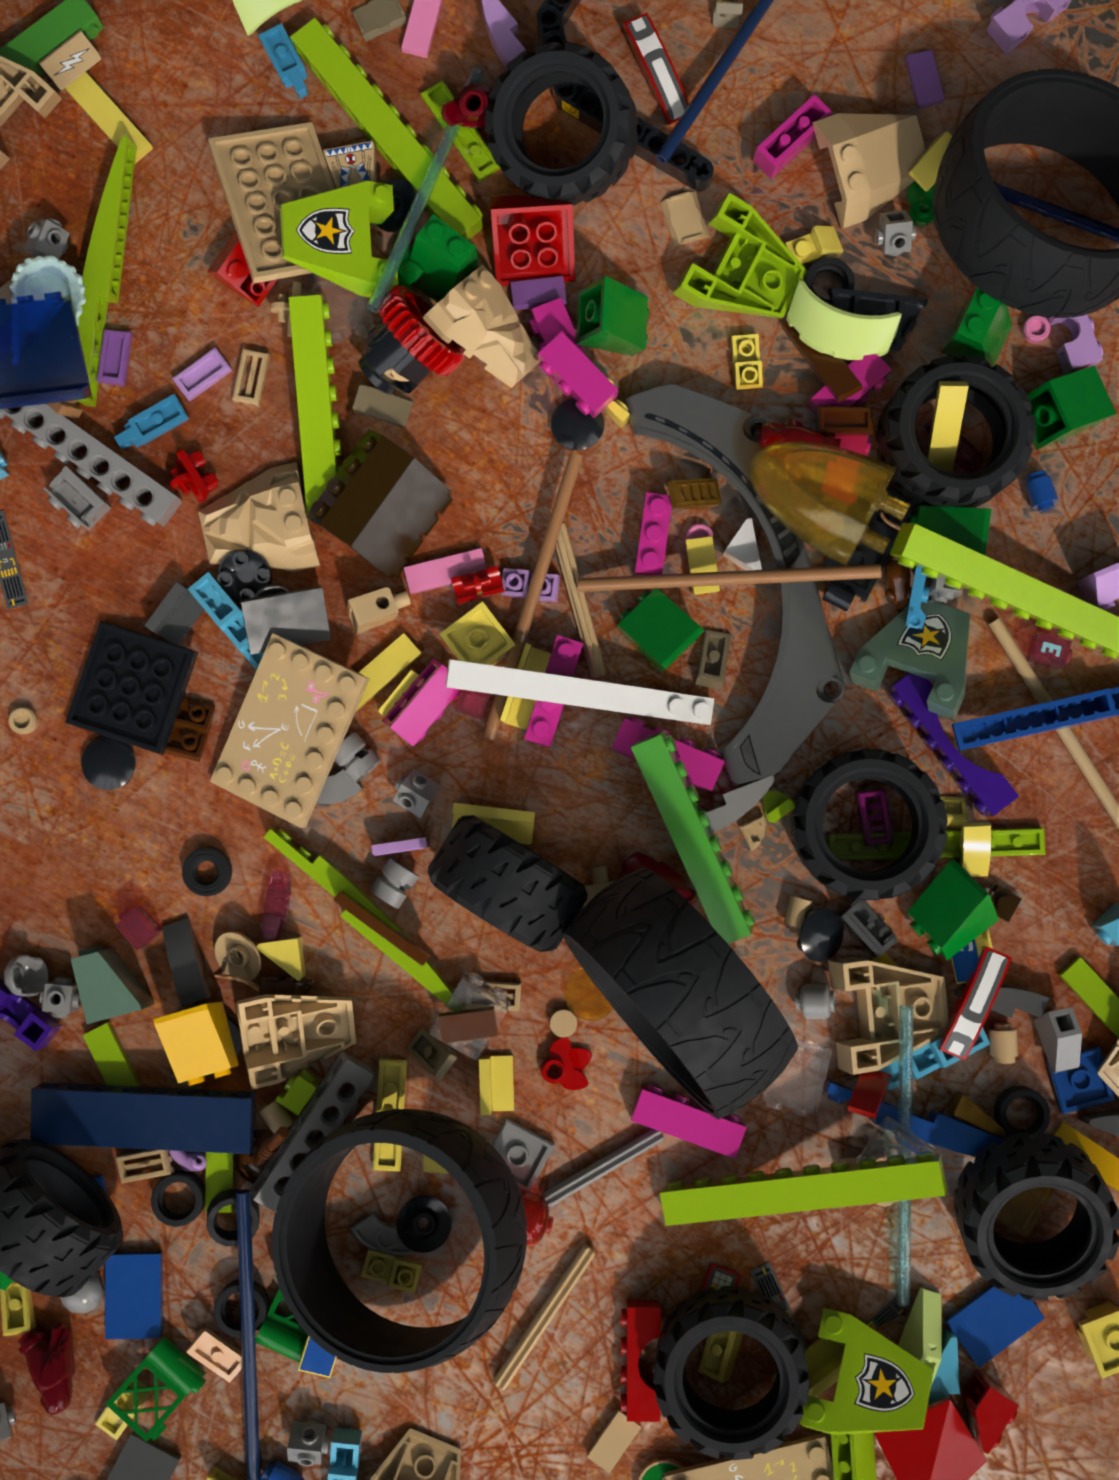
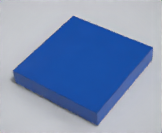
[1045,1046,1115,1114]

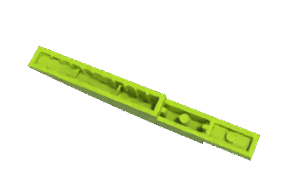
[75,136,137,407]
[264,828,467,1012]

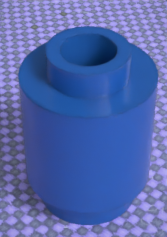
[1024,470,1059,512]
[260,1459,304,1480]

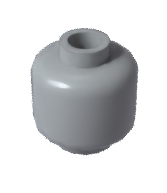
[795,983,836,1019]

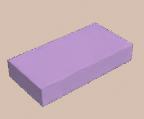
[172,347,232,402]
[371,837,429,856]

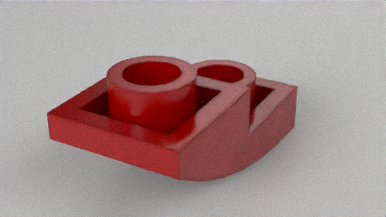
[848,1071,892,1119]

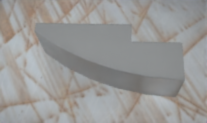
[706,775,775,834]

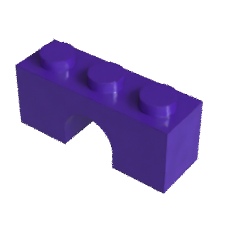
[0,978,62,1051]

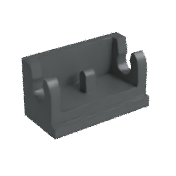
[838,899,897,958]

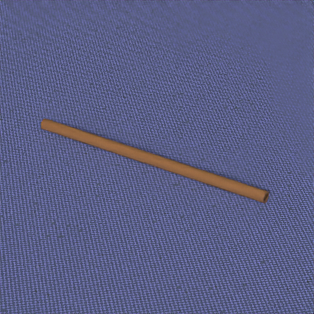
[482,452,583,741]
[578,564,881,592]

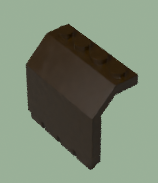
[306,429,453,578]

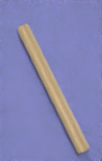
[555,523,606,678]
[493,1244,595,1390]

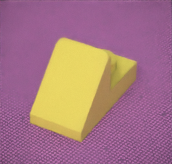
[785,225,843,267]

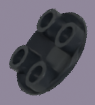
[551,398,604,451]
[217,549,272,601]
[81,736,136,790]
[797,908,844,962]

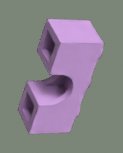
[986,0,1072,55]
[1045,314,1103,375]

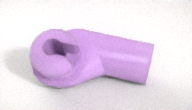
[168,1150,207,1172]

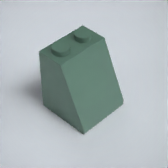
[71,945,155,1024]

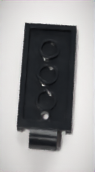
[822,478,916,612]

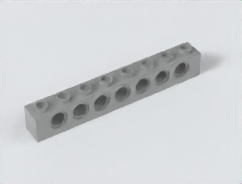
[0,373,182,527]

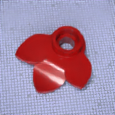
[540,1037,592,1091]

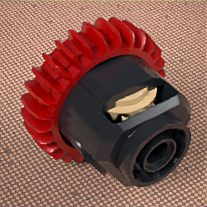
[358,285,465,394]

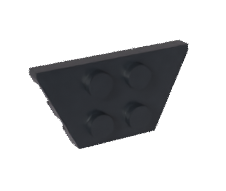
[828,288,928,352]

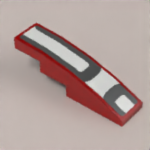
[623,12,689,125]
[938,946,1012,1061]

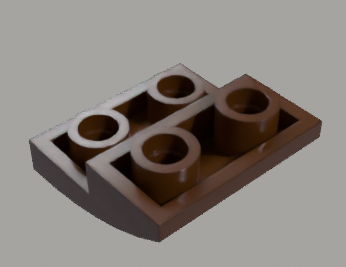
[165,698,215,762]

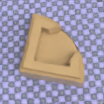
[739,815,766,851]

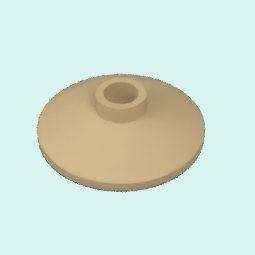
[215,931,261,982]

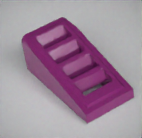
[855,789,893,847]

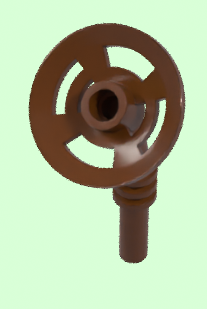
[235,1127,289,1184]

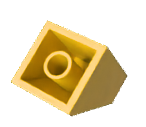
[153,1002,239,1086]

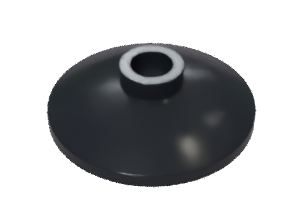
[377,179,417,233]
[396,1195,452,1253]

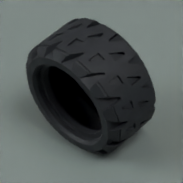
[485,42,638,206]
[876,355,1036,508]
[792,749,948,900]
[427,815,588,952]
[953,1133,1119,1301]
[0,1139,124,1298]
[654,1286,809,1460]

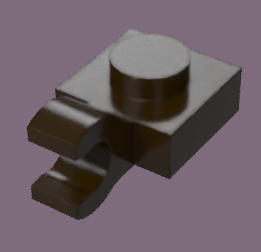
[979,883,1022,922]

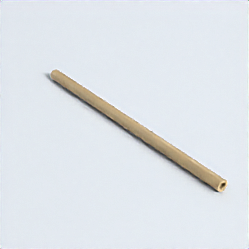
[988,618,1119,830]

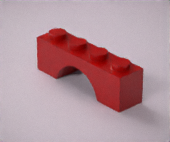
[620,1300,661,1422]

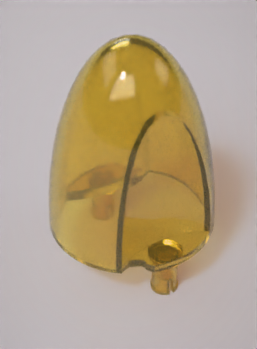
[749,441,910,566]

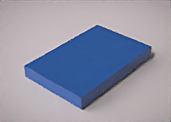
[105,1252,163,1340]
[944,1284,1045,1368]

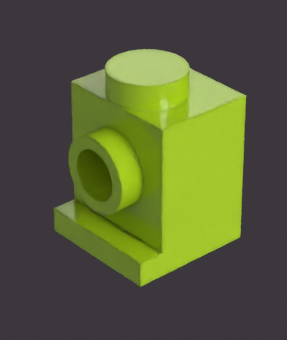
[276,1069,320,1115]

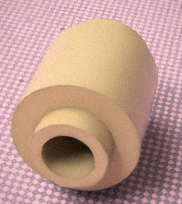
[989,1023,1018,1064]

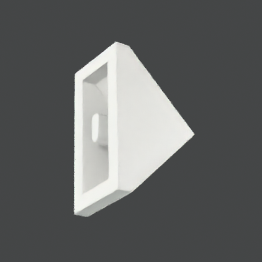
[723,518,762,570]

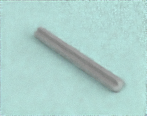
[542,1129,664,1207]

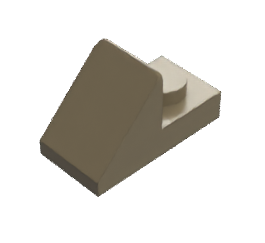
[713,0,743,28]
[406,1027,457,1080]

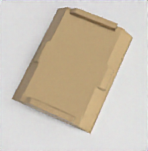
[661,192,710,247]

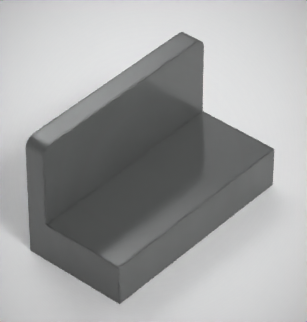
[144,582,204,645]

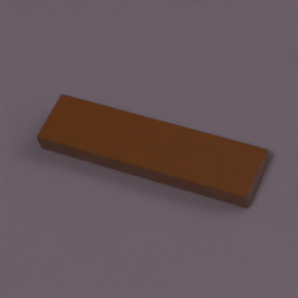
[782,321,862,403]
[334,891,431,966]

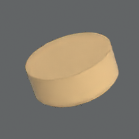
[8,707,38,734]
[550,1009,577,1037]

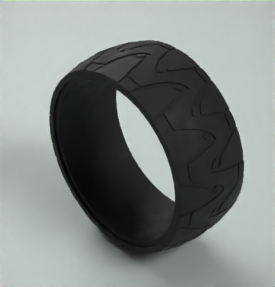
[932,69,1119,318]
[563,868,798,1120]
[272,1109,527,1373]

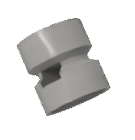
[335,732,381,784]
[369,858,419,909]

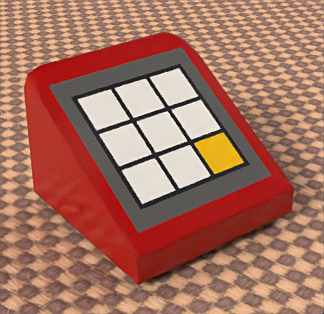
[701,1262,741,1291]

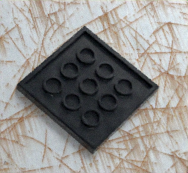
[65,621,199,755]

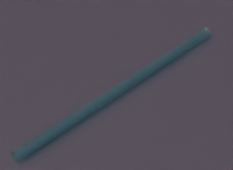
[367,67,484,313]
[896,1005,914,1306]

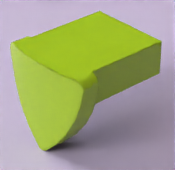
[763,789,795,823]

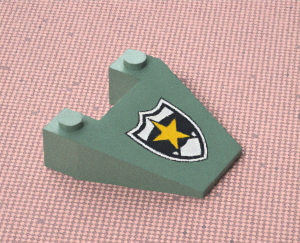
[849,599,970,720]

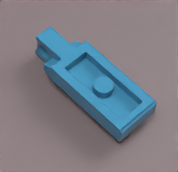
[258,23,309,99]
[114,394,189,450]
[906,566,930,629]

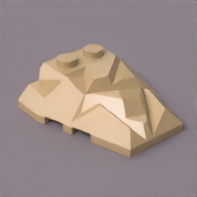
[423,265,540,388]
[198,462,321,572]

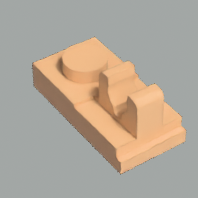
[186,1328,242,1383]

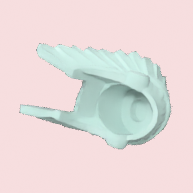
[9,255,86,365]

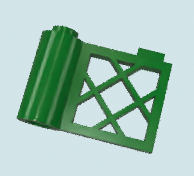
[256,1288,308,1363]
[105,1335,206,1442]

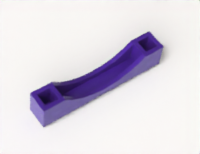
[887,673,1019,817]

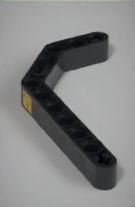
[537,0,714,191]

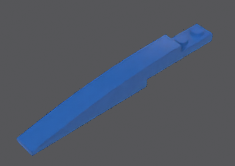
[952,687,1119,751]
[822,1079,1004,1157]

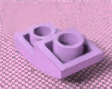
[500,568,561,603]

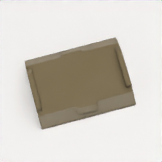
[350,0,408,42]

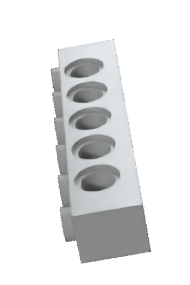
[250,1051,374,1213]

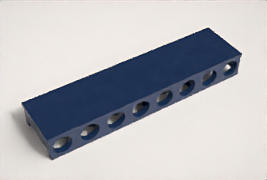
[30,1082,256,1154]

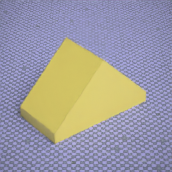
[256,937,306,981]

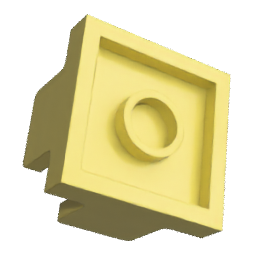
[439,601,516,666]
[1077,1301,1119,1379]

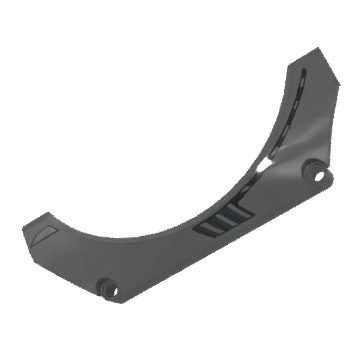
[624,384,846,787]

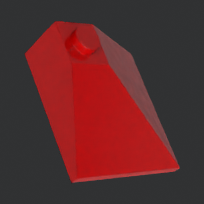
[490,195,575,286]
[874,1396,987,1480]

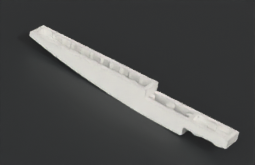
[445,659,714,725]

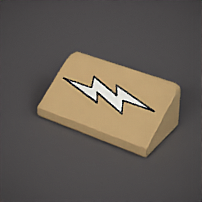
[39,30,102,90]

